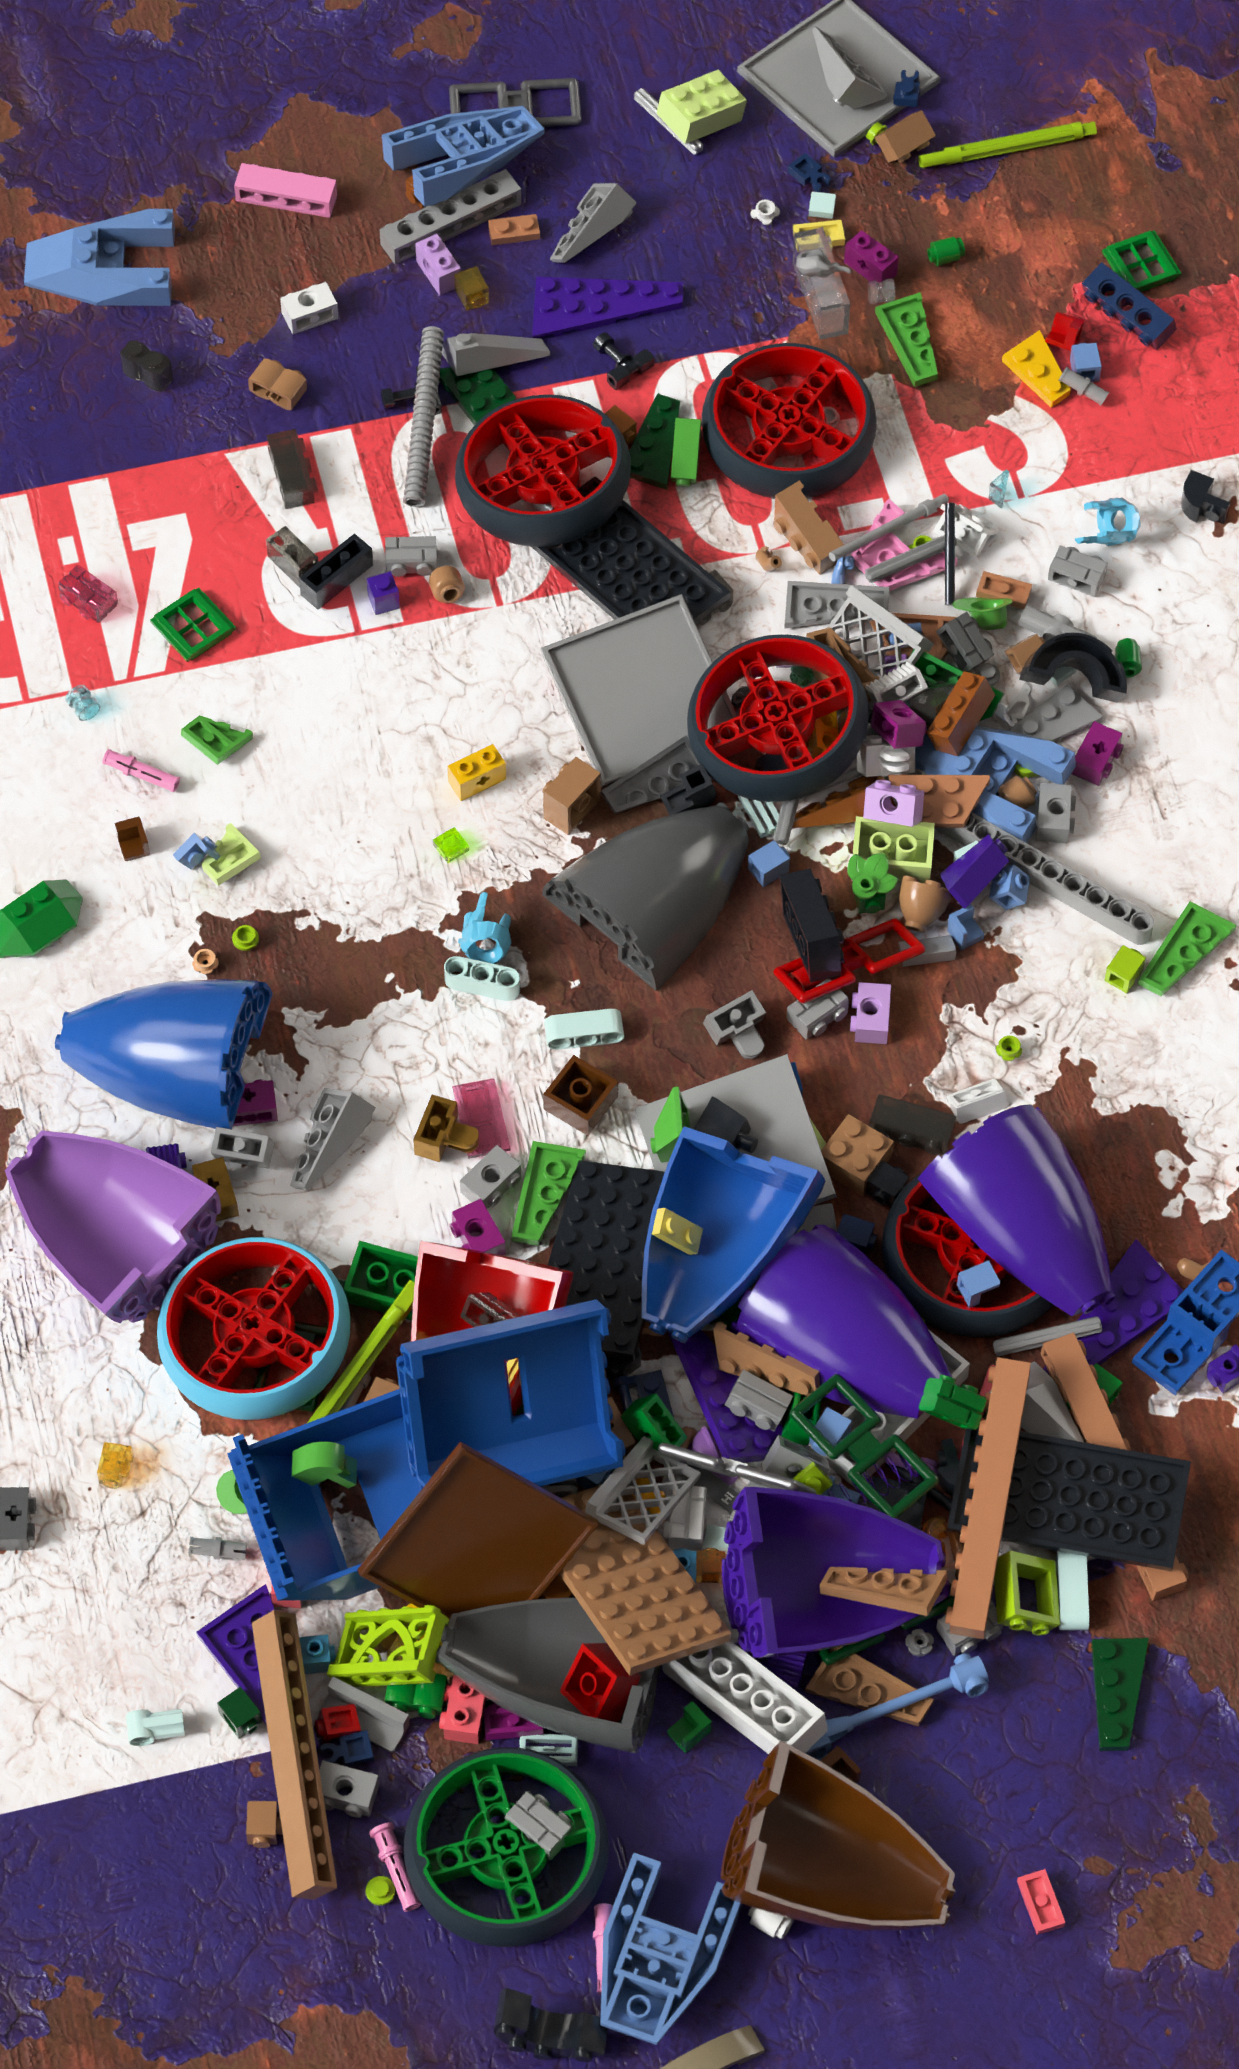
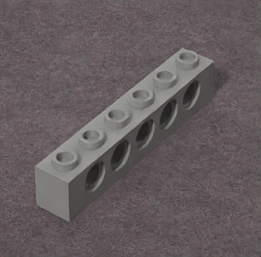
[380,169,521,265]

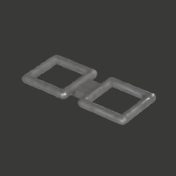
[449,78,582,127]
[658,1443,816,1494]

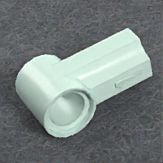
[126,1709,185,1746]

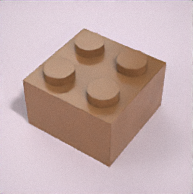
[542,757,601,835]
[821,1114,894,1196]

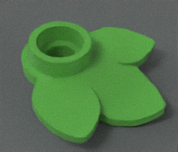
[847,853,898,900]

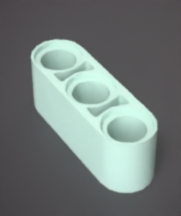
[444,956,520,1001]
[544,1009,624,1050]
[1056,1551,1089,1630]

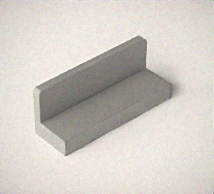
[318,1677,410,1753]

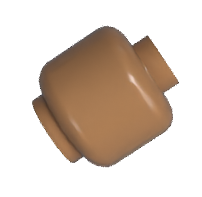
[429,565,465,603]
[998,776,1037,810]

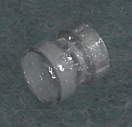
[868,279,895,305]

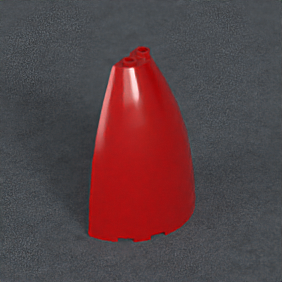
[411,1241,573,1416]

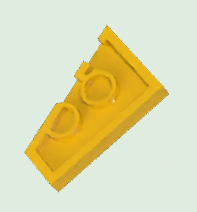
[1002,330,1071,408]

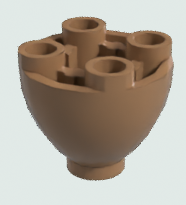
[899,876,952,932]

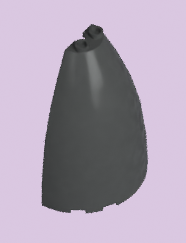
[542,802,749,991]
[435,1598,661,1753]

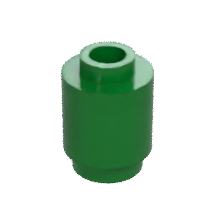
[927,236,965,266]
[1115,638,1142,678]

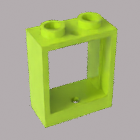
[994,1550,1060,1635]

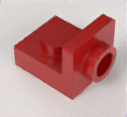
[314,1704,361,1745]

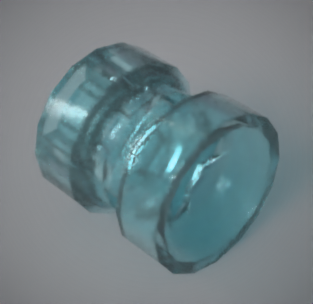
[65,685,101,721]

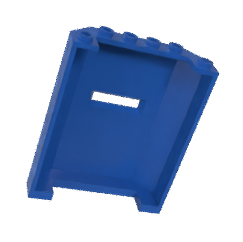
[396,1300,626,1494]

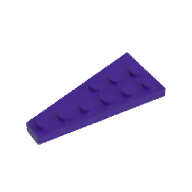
[532,277,683,339]
[1043,1239,1183,1375]
[668,1330,783,1463]
[196,1584,320,1751]

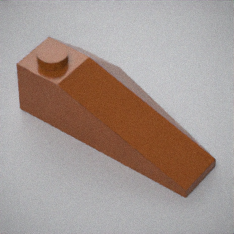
[792,775,896,828]

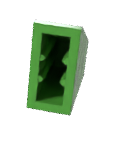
[671,418,702,487]

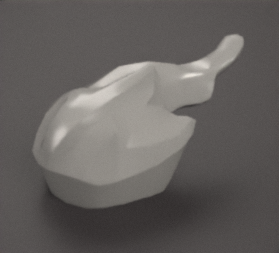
[796,249,852,278]

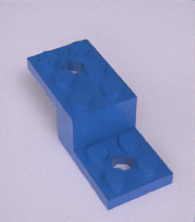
[1132,1250,1239,1396]

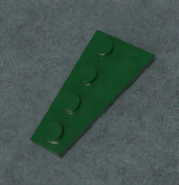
[1091,1638,1149,1751]

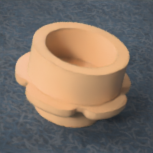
[192,949,219,974]

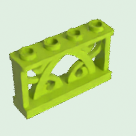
[327,1605,449,1687]

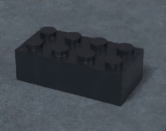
[780,868,845,982]

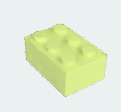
[656,70,747,144]
[853,816,935,884]

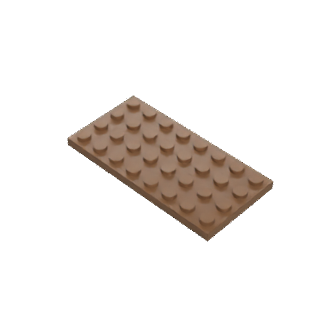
[559,1485,732,1675]

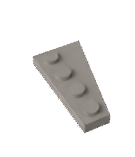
[784,581,889,629]
[1008,685,1103,743]

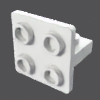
[933,502,998,557]

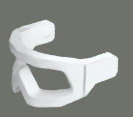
[995,681,1033,727]

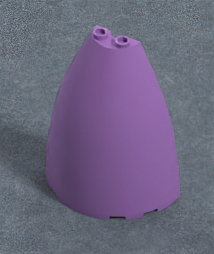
[5,1130,221,1323]

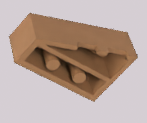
[773,480,844,575]
[806,627,879,710]

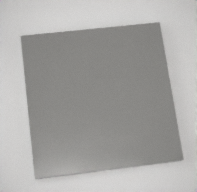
[737,0,940,157]
[540,594,737,788]
[635,1054,837,1205]

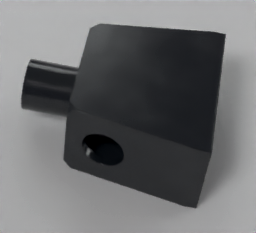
[694,1096,758,1153]

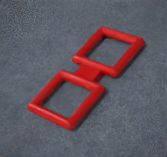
[773,918,926,1004]

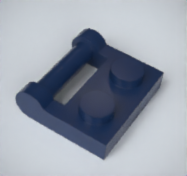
[613,1370,675,1433]

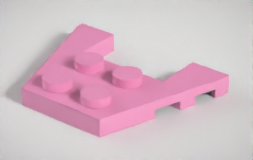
[851,499,958,591]

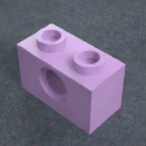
[415,234,461,295]
[863,780,924,827]
[850,982,891,1044]

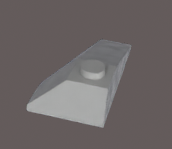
[813,27,888,109]
[550,183,637,263]
[441,333,550,376]
[290,1088,376,1190]
[989,1361,1085,1442]

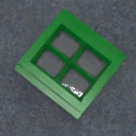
[1102,230,1181,292]
[150,587,236,662]

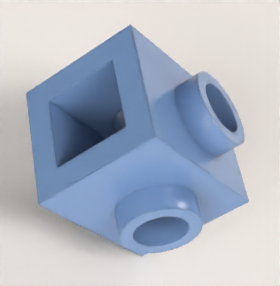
[989,864,1030,910]

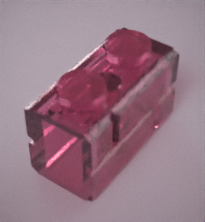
[58,565,118,623]

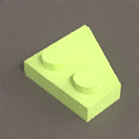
[202,823,261,886]

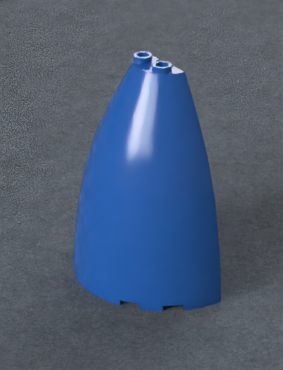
[55,979,273,1130]
[642,1127,826,1343]

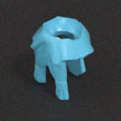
[1074,497,1141,546]
[458,892,511,964]

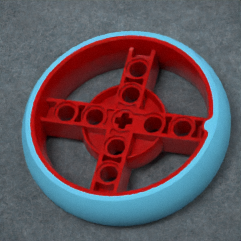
[157,1237,350,1420]

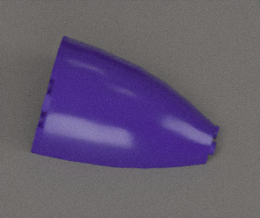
[918,1104,1116,1316]
[730,1224,953,1419]
[722,1487,950,1657]

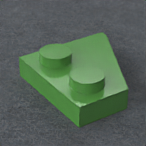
[181,715,253,765]

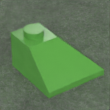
[650,1087,690,1163]

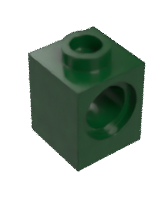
[217,1686,262,1739]

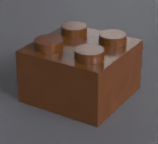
[543,1055,618,1136]

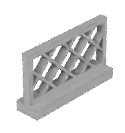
[827,585,934,677]
[585,1436,701,1545]

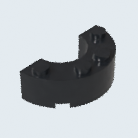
[1019,633,1127,703]
[493,1988,608,2062]

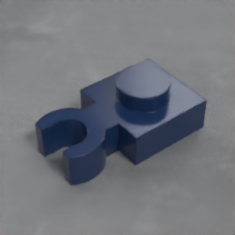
[893,70,921,107]
[787,153,831,193]
[320,1730,374,1767]

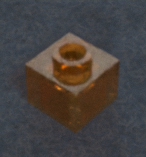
[696,1548,725,1583]

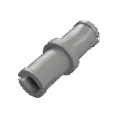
[1059,367,1109,406]
[188,1536,247,1560]

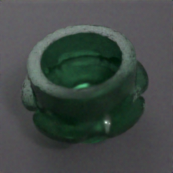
[789,666,814,687]

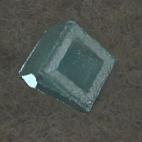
[988,470,1009,509]

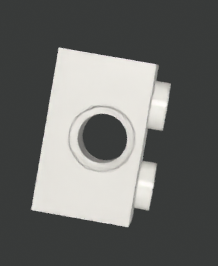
[280,282,338,334]

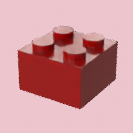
[559,1643,641,1723]

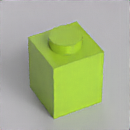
[1104,945,1146,994]

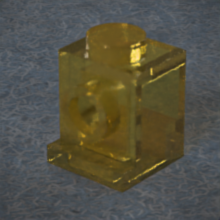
[97,1442,134,1489]

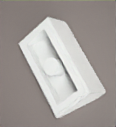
[946,1079,1008,1124]

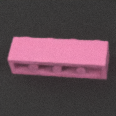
[234,163,337,218]

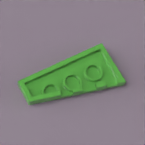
[875,292,938,387]
[1138,901,1236,996]
[511,1141,586,1246]

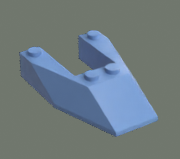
[382,106,545,207]
[24,209,175,306]
[915,718,1076,843]
[600,1853,743,2045]

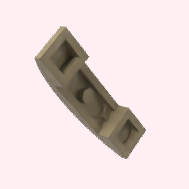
[660,2025,765,2069]

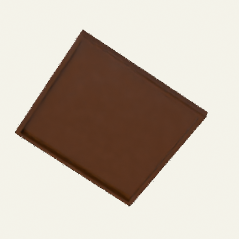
[358,1442,599,1624]

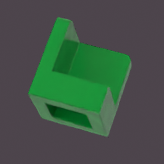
[667,1701,712,1753]

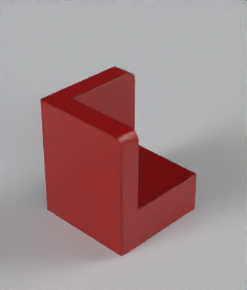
[1045,312,1085,351]

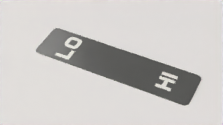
[679,1463,739,1514]

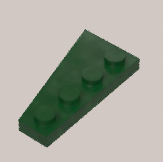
[629,393,680,490]

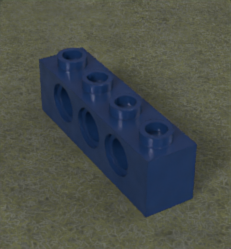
[1082,262,1177,350]

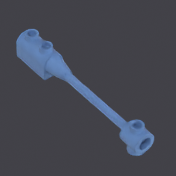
[806,1653,989,1761]

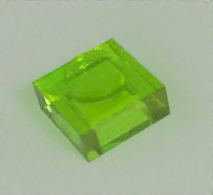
[433,827,469,863]

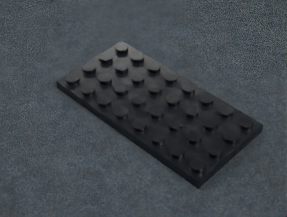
[530,476,731,624]
[547,1160,665,1361]
[947,1424,1191,1572]

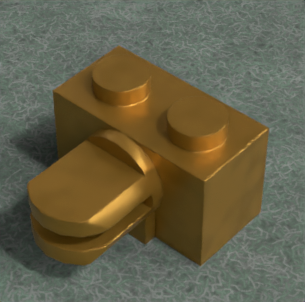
[413,1094,479,1162]

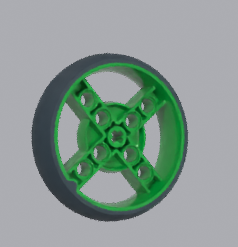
[404,1747,609,1947]

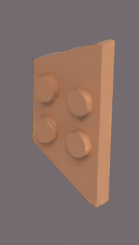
[869,613,957,660]
[888,775,990,828]

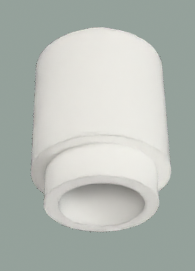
[748,1907,794,1939]

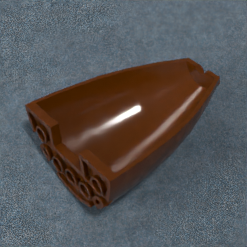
[721,1741,955,1931]

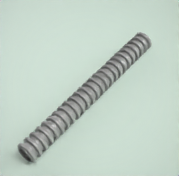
[403,326,444,507]

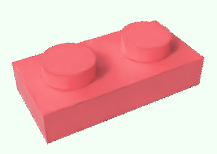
[1017,1869,1066,1935]

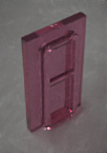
[452,1078,511,1159]

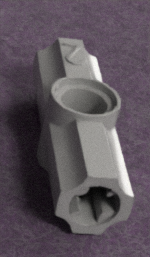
[1018,605,1097,642]

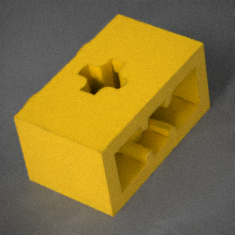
[447,744,506,801]

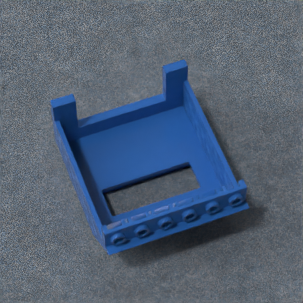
[227,1389,420,1601]

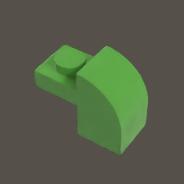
[292,1442,357,1489]

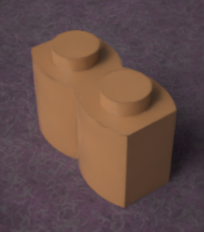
[248,358,307,411]

